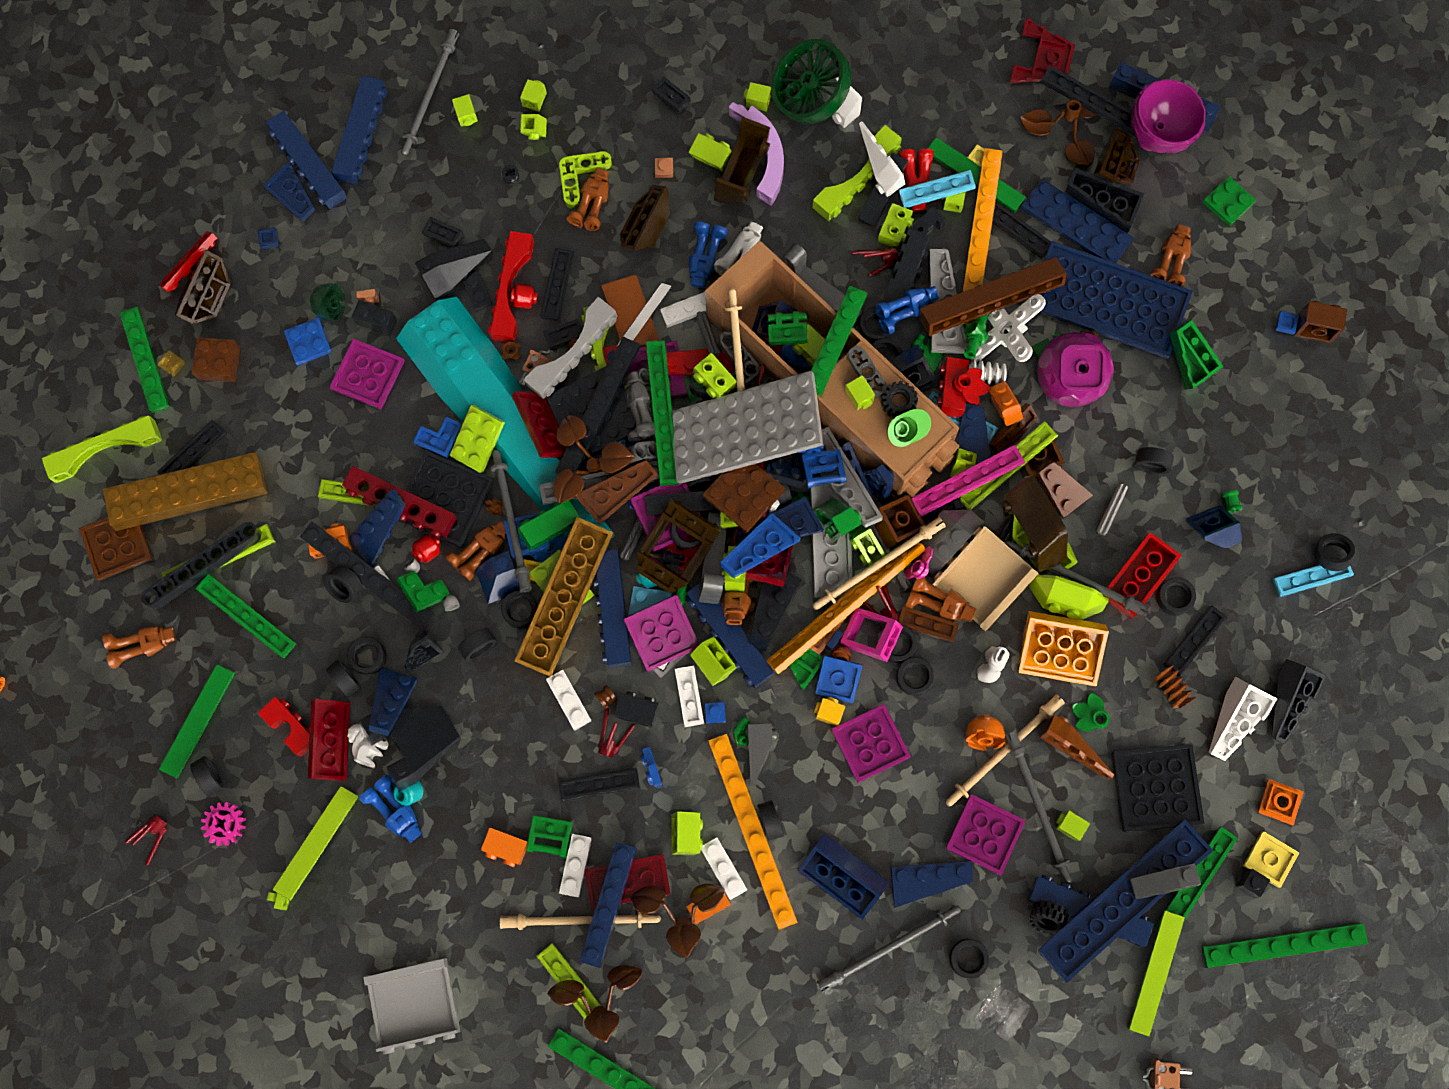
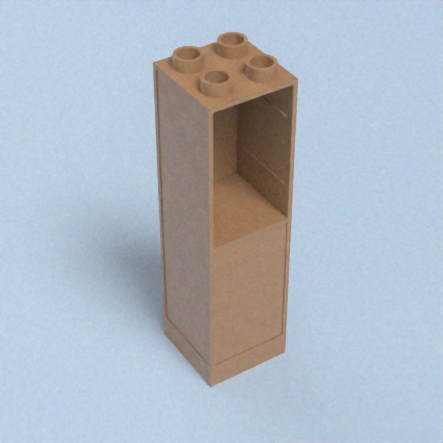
[705,240,960,500]

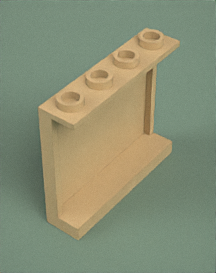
[933,526,1039,631]

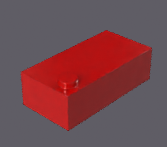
[1102,532,1182,619]

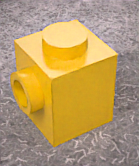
[814,697,845,726]

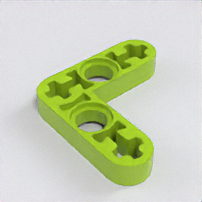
[559,151,612,208]

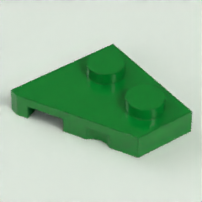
[789,637,824,690]

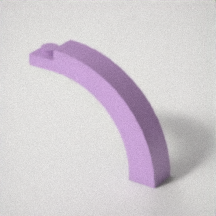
[729,102,784,206]

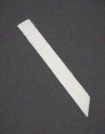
[617,283,671,346]

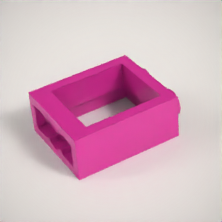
[841,608,903,662]

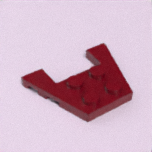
[1010,18,1075,83]

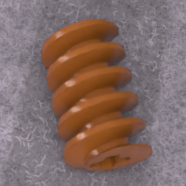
[1154,665,1196,708]

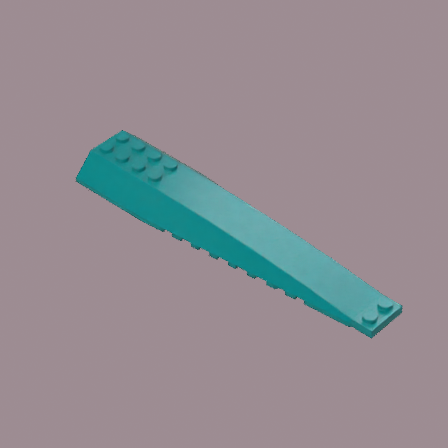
[396,297,615,538]

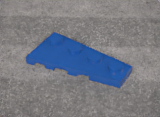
[719,513,801,578]

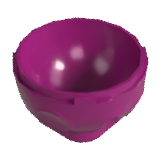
[1130,79,1206,154]
[1037,332,1114,407]

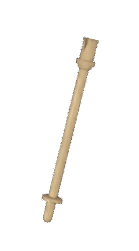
[725,288,745,392]
[813,517,946,610]
[946,694,1065,806]
[500,912,661,930]

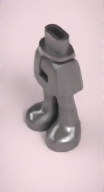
[625,372,656,442]

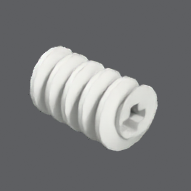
[969,359,1007,386]

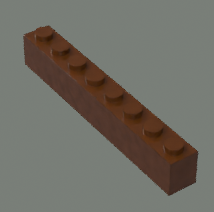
[920,257,1067,336]

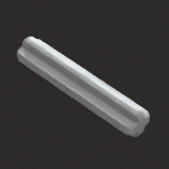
[1096,483,1128,536]

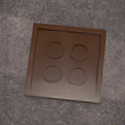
[703,464,786,533]
[79,517,153,581]

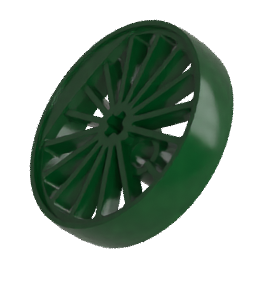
[771,39,851,124]

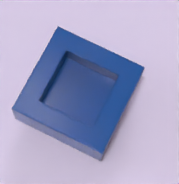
[1275,311,1299,335]
[705,702,726,724]

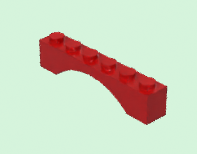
[488,231,534,343]

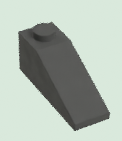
[748,724,776,786]
[1129,864,1201,900]

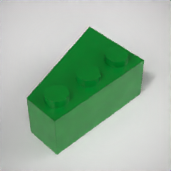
[1169,320,1224,390]
[813,498,862,542]

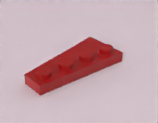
[666,348,735,377]

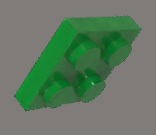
[1202,176,1256,227]

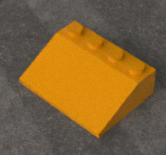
[1018,611,1109,686]

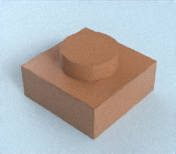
[655,158,673,178]
[356,289,379,305]

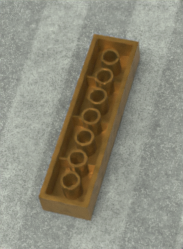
[103,452,268,531]
[514,517,613,677]

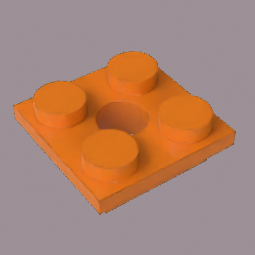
[1258,779,1304,826]

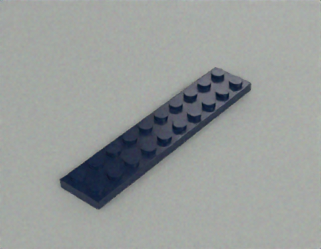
[1037,820,1214,983]

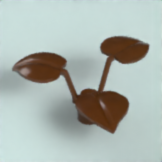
[1020,90,1096,166]
[554,415,635,504]
[631,884,725,958]
[547,965,642,1043]

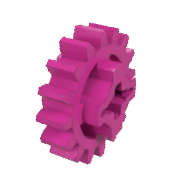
[201,802,246,846]

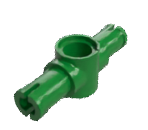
[964,314,989,359]

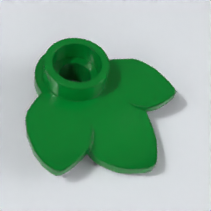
[1072,693,1110,732]

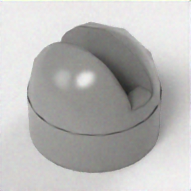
[403,558,420,573]
[443,595,460,611]

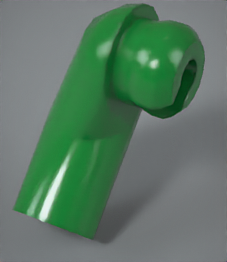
[733,716,750,746]

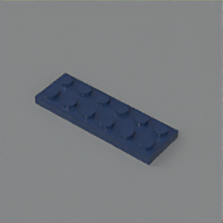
[1021,178,1134,263]

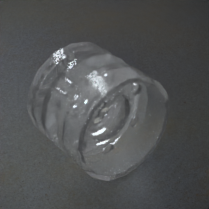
[976,984,1030,1041]

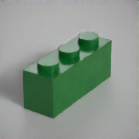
[518,500,580,552]

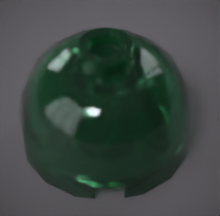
[310,283,345,321]

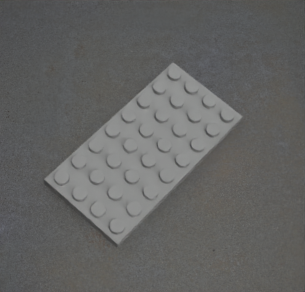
[672,371,823,484]

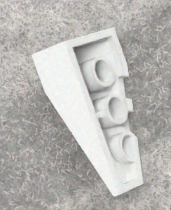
[813,59,862,128]
[859,121,905,197]
[1209,677,1277,761]

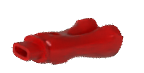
[899,149,934,213]

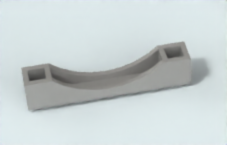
[524,297,618,399]

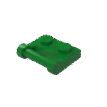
[527,816,573,858]

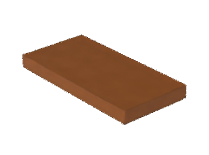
[601,274,659,347]

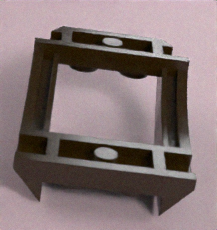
[637,499,721,593]

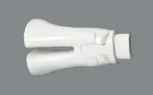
[714,222,763,276]
[977,646,1009,683]

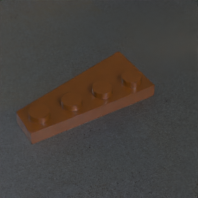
[576,460,659,525]

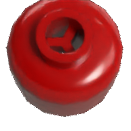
[510,284,537,309]
[411,535,441,563]

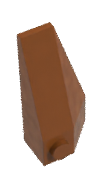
[1040,715,1114,780]

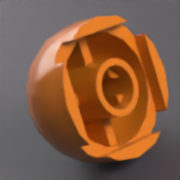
[965,714,1005,751]

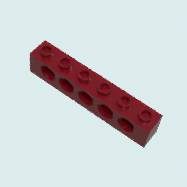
[341,466,457,538]

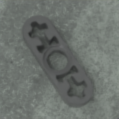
[848,346,887,398]

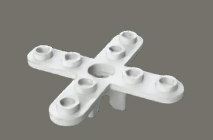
[971,294,1045,362]

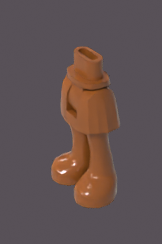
[567,168,609,231]
[1150,225,1191,287]
[445,520,506,582]
[721,569,754,625]
[905,577,976,622]
[102,626,176,669]

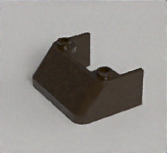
[714,117,771,204]
[1001,474,1068,573]

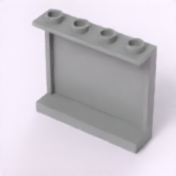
[363,958,460,1055]

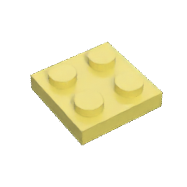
[1243,831,1299,888]

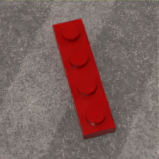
[158,231,217,292]

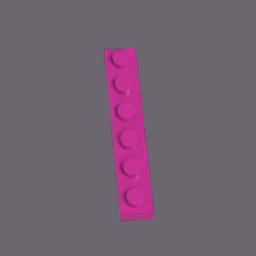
[911,445,1025,516]

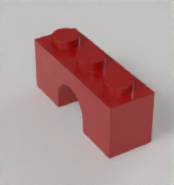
[936,357,969,419]
[258,697,310,757]

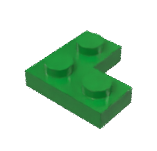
[397,571,451,612]

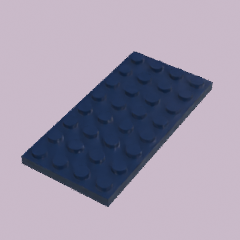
[1039,241,1193,359]

